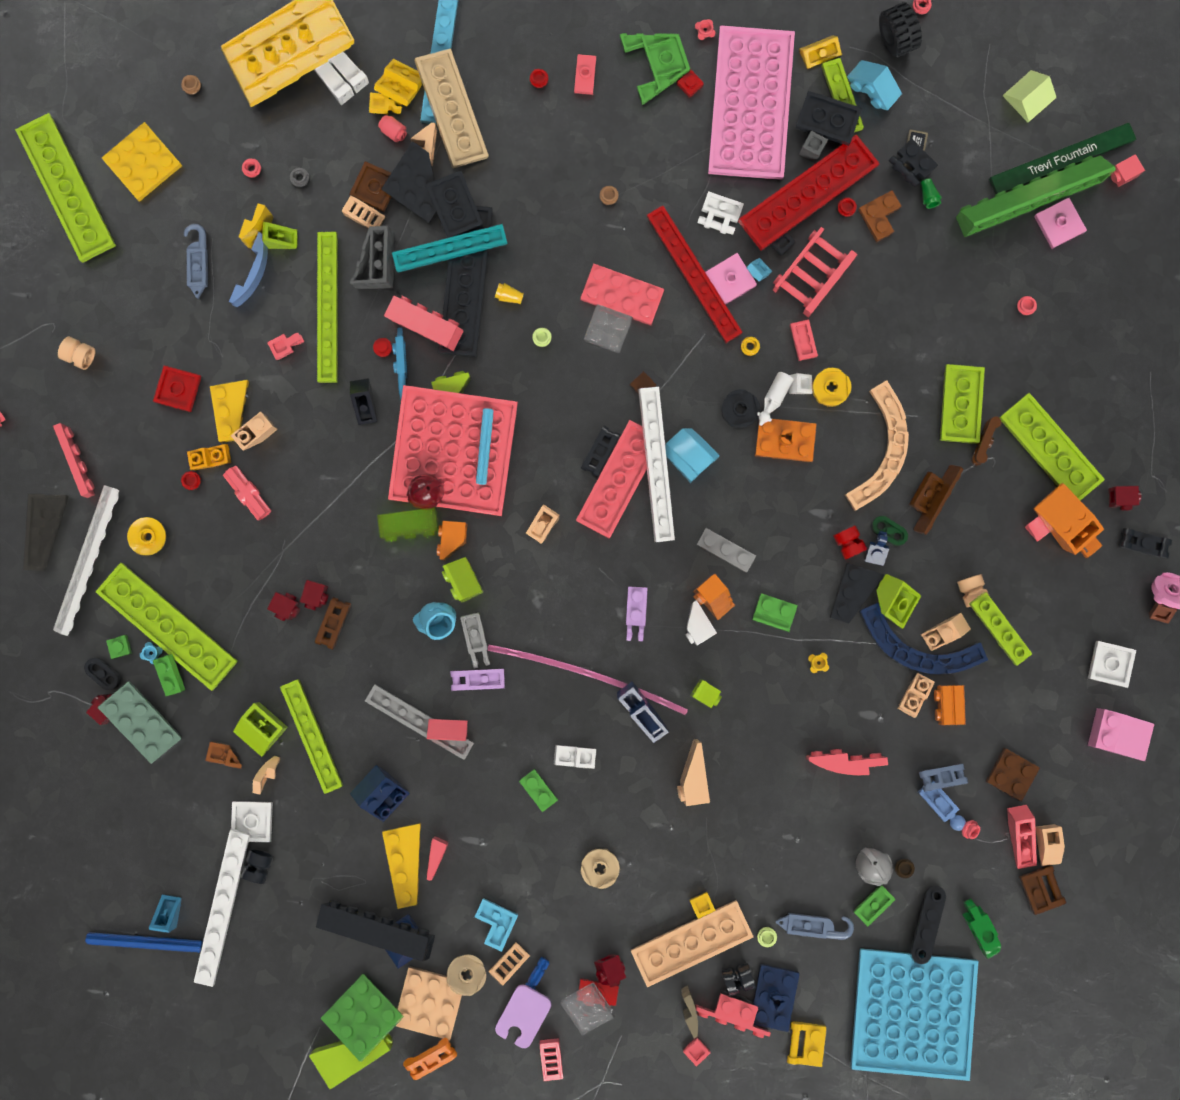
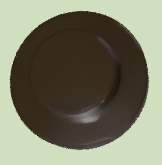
[895,858,915,879]

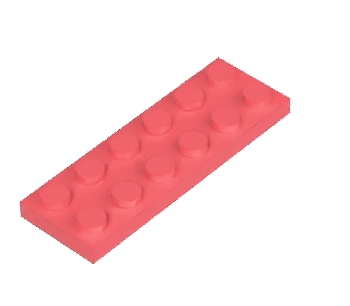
[576,420,647,539]

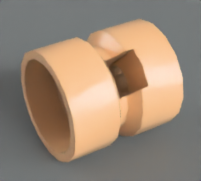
[58,336,95,370]
[957,574,989,608]

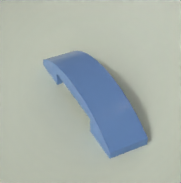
[229,232,268,307]

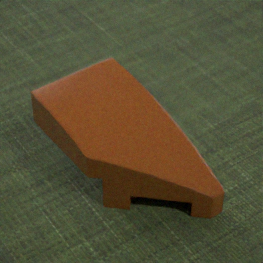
[205,741,242,769]

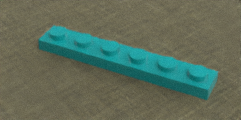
[392,224,508,273]

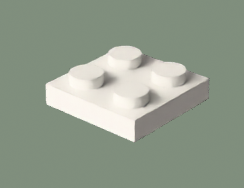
[1088,641,1136,688]
[231,801,273,842]

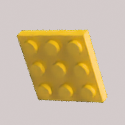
[102,122,182,202]

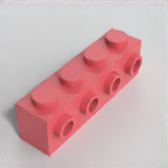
[384,296,464,351]

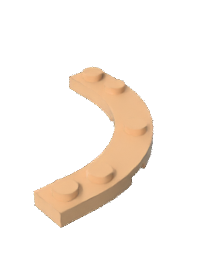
[845,381,909,511]

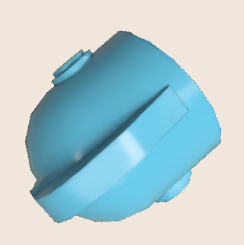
[413,602,457,640]

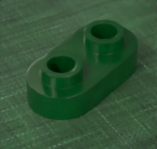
[871,516,908,546]

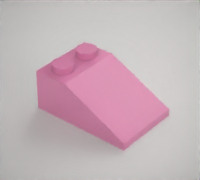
[1088,708,1154,761]

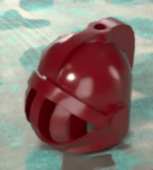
[407,475,445,510]

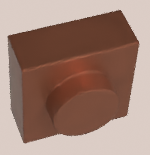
[1149,602,1177,624]

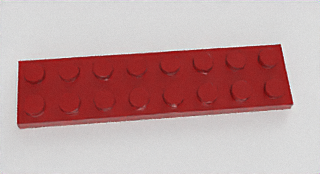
[738,134,880,251]

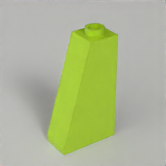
[309,1033,393,1089]

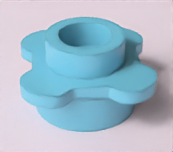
[140,642,163,664]

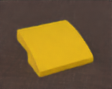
[374,59,422,106]
[239,203,273,249]

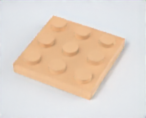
[396,966,462,1041]

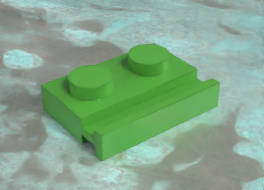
[752,593,798,632]

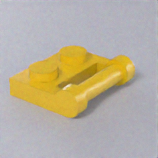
[787,1021,826,1067]

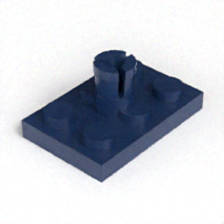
[753,964,800,1032]

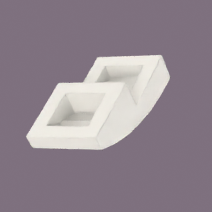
[554,745,596,769]

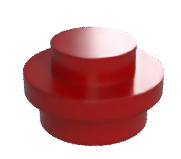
[530,69,548,88]
[837,198,857,217]
[373,338,392,357]
[181,471,201,490]

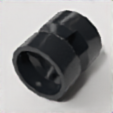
[240,849,274,884]
[721,963,756,997]

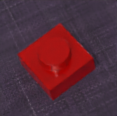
[677,70,704,98]

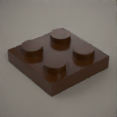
[349,161,391,212]
[986,748,1040,802]

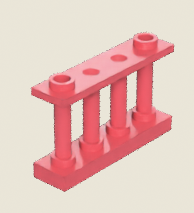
[773,227,858,318]

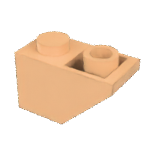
[231,411,278,451]
[921,613,971,651]
[1035,824,1065,866]

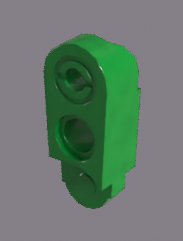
[962,898,1001,959]

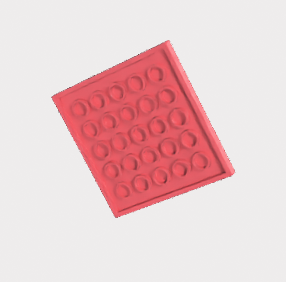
[388,385,518,516]

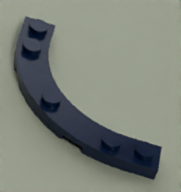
[859,603,988,674]

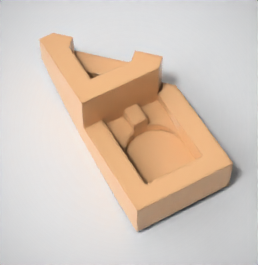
[253,756,280,794]

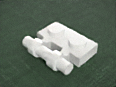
[697,191,744,235]

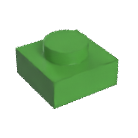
[106,635,132,659]

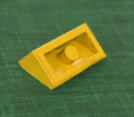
[799,35,842,69]

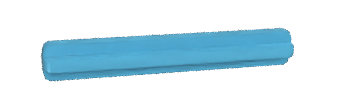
[476,408,494,485]

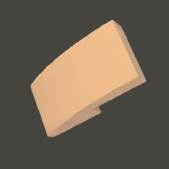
[897,673,935,718]

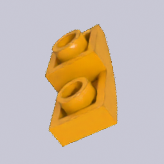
[187,444,231,470]

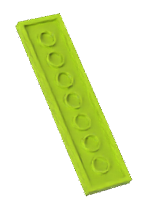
[15,113,116,263]
[96,563,238,691]

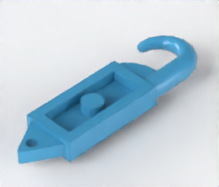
[392,327,407,399]

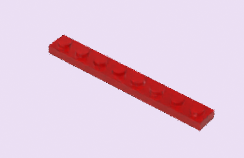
[647,205,743,343]

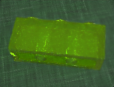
[377,507,439,542]

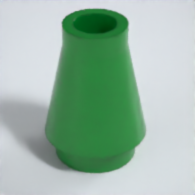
[921,178,942,209]

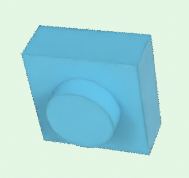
[747,258,772,281]

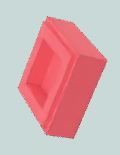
[683,1037,711,1067]

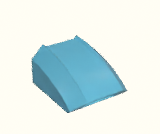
[665,428,719,483]

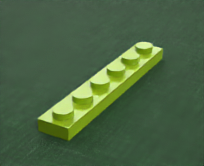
[280,679,344,794]

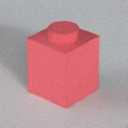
[1110,154,1145,187]

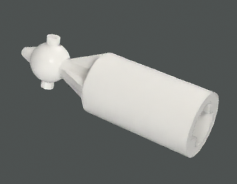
[757,372,793,426]

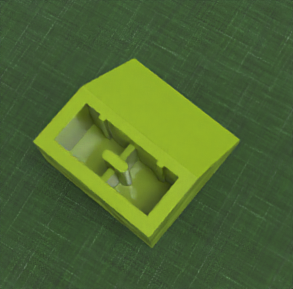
[442,557,483,602]
[233,702,288,757]

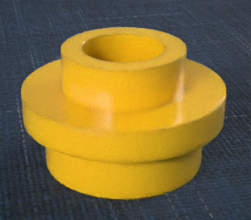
[741,337,760,356]

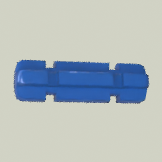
[525,957,549,990]

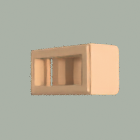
[342,196,386,229]
[488,942,530,986]

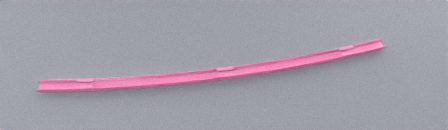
[487,645,687,715]

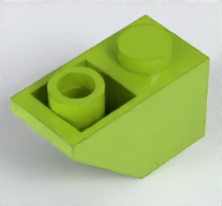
[431,371,471,394]

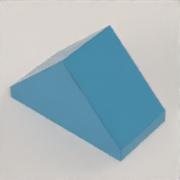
[149,895,181,933]

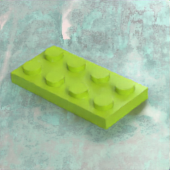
[940,364,985,444]

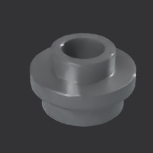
[290,168,309,187]

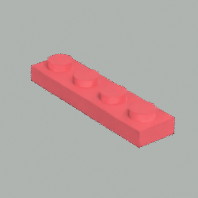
[53,423,95,498]

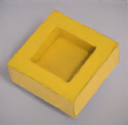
[689,892,716,919]

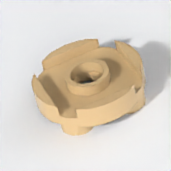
[581,848,620,889]
[446,954,486,996]

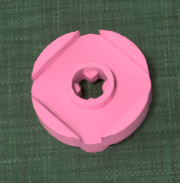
[1151,572,1180,609]

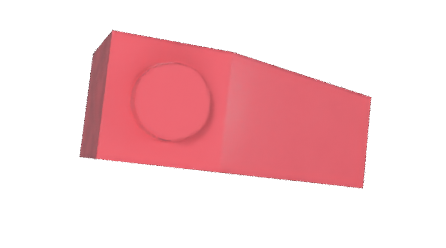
[1007,805,1037,869]

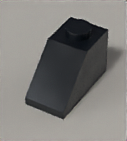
[350,378,377,425]

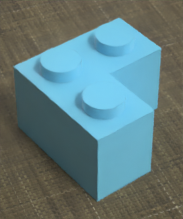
[847,60,902,110]

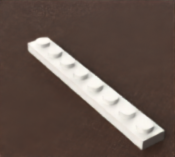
[639,387,675,542]
[53,485,119,636]
[194,829,251,987]

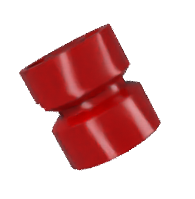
[833,525,867,560]

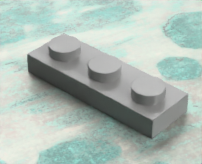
[696,528,756,573]

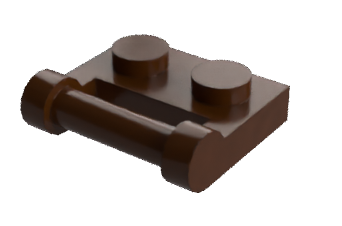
[1019,865,1067,915]

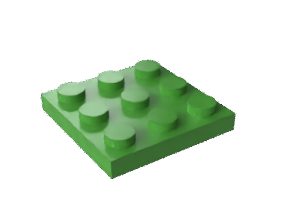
[321,974,404,1062]

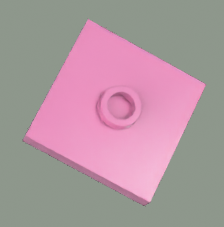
[1034,198,1087,249]
[705,253,757,305]

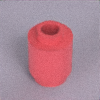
[378,115,407,142]

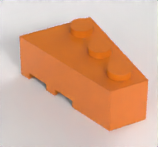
[693,574,735,620]

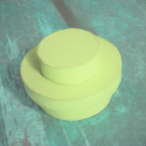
[533,328,551,347]
[757,927,777,947]

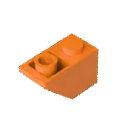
[437,521,467,561]

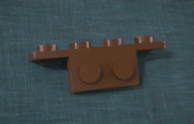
[909,465,964,535]

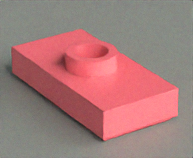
[574,54,596,95]
[790,319,818,361]

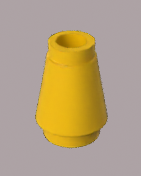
[494,283,524,304]

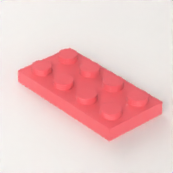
[581,264,664,326]

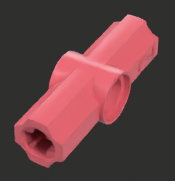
[223,465,272,521]

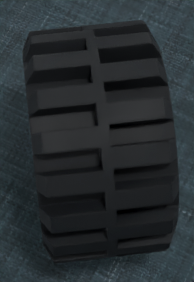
[879,2,922,57]

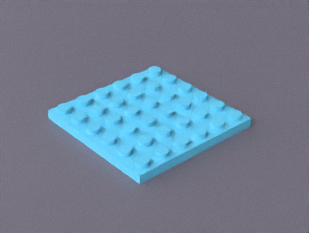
[850,948,978,1081]

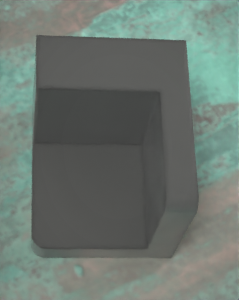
[799,131,828,163]

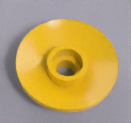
[127,517,166,556]

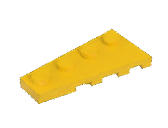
[382,823,421,909]

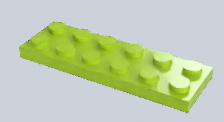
[999,393,1105,501]

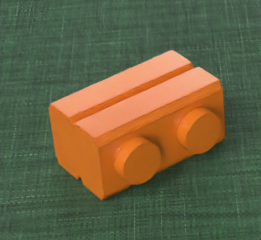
[934,685,966,725]

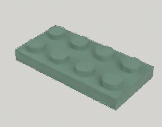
[97,681,182,764]

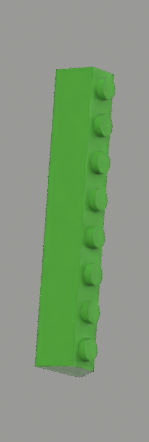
[956,156,1116,237]

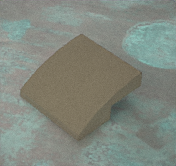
[681,986,698,1038]

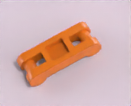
[403,1038,457,1080]

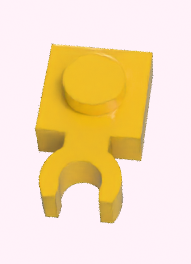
[369,92,402,115]

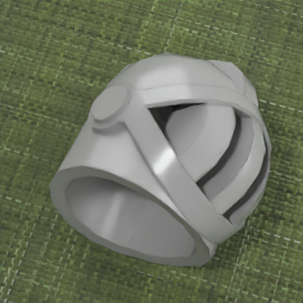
[856,847,893,886]

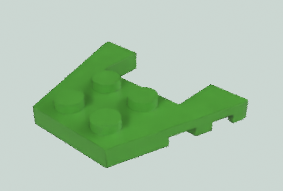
[620,33,690,105]

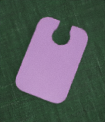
[495,984,551,1048]

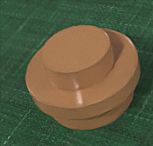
[181,75,201,94]
[600,186,618,205]

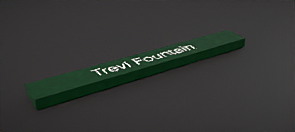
[989,123,1136,194]

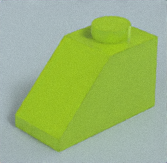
[690,679,722,708]

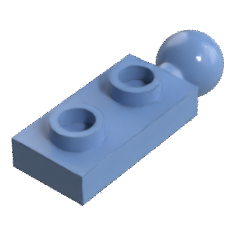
[918,779,966,831]

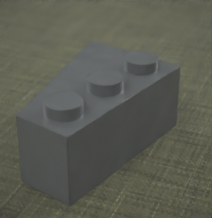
[350,226,395,289]

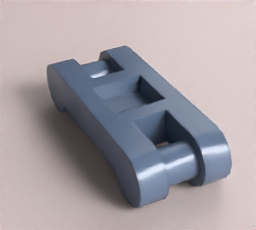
[919,764,968,792]

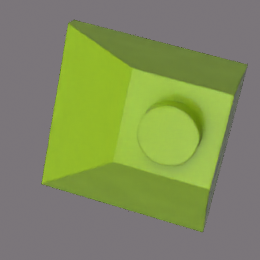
[876,574,921,629]

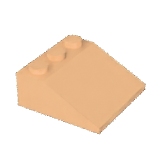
[677,739,710,806]

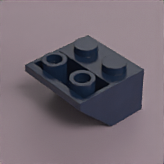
[350,765,410,822]

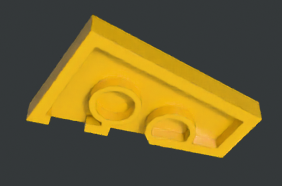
[210,380,249,443]

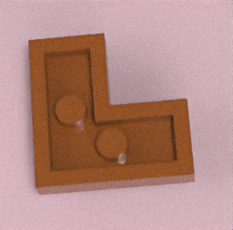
[858,190,901,242]

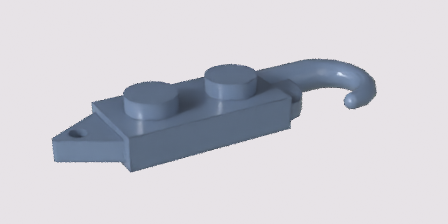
[184,224,208,299]
[775,913,854,940]

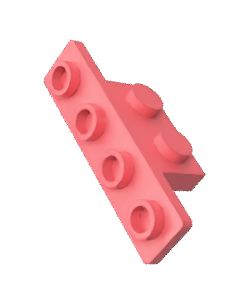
[694,993,771,1038]

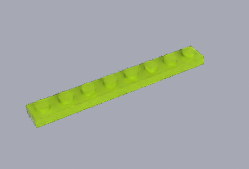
[317,232,338,383]

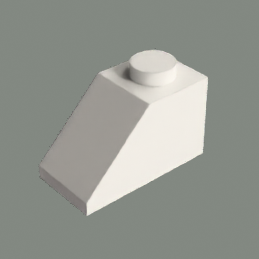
[685,600,717,645]

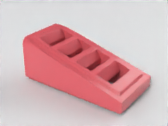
[427,836,448,881]
[539,1038,563,1081]

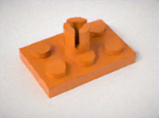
[755,419,816,462]

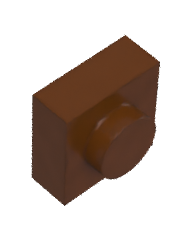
[630,371,656,395]

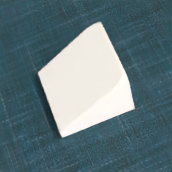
[789,373,812,394]

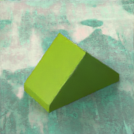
[262,222,297,249]

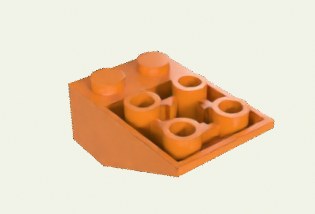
[1033,483,1104,555]

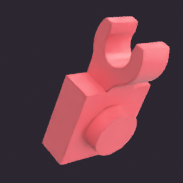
[267,333,304,360]

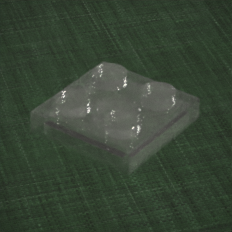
[584,304,633,353]
[560,982,615,1035]

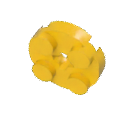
[812,368,851,407]

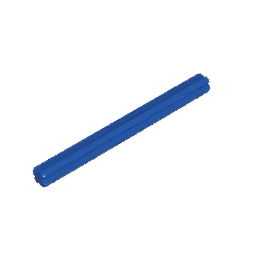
[85,932,203,953]

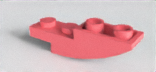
[806,749,888,775]

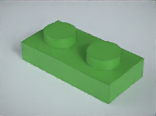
[152,654,185,696]
[519,769,558,812]
[853,885,896,927]

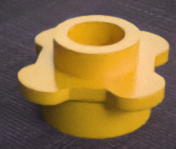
[808,653,829,673]

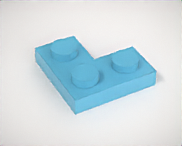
[475,898,518,952]

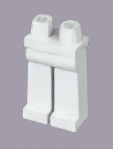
[314,52,369,105]

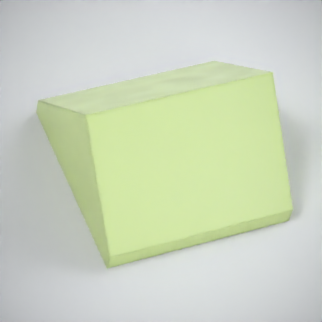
[1003,70,1056,122]

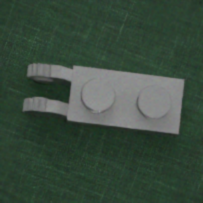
[460,612,490,669]

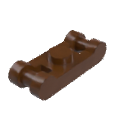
[971,416,1002,466]
[315,597,351,650]

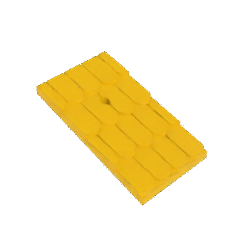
[221,0,354,107]

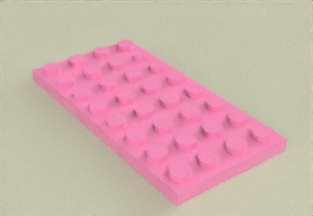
[708,26,795,180]

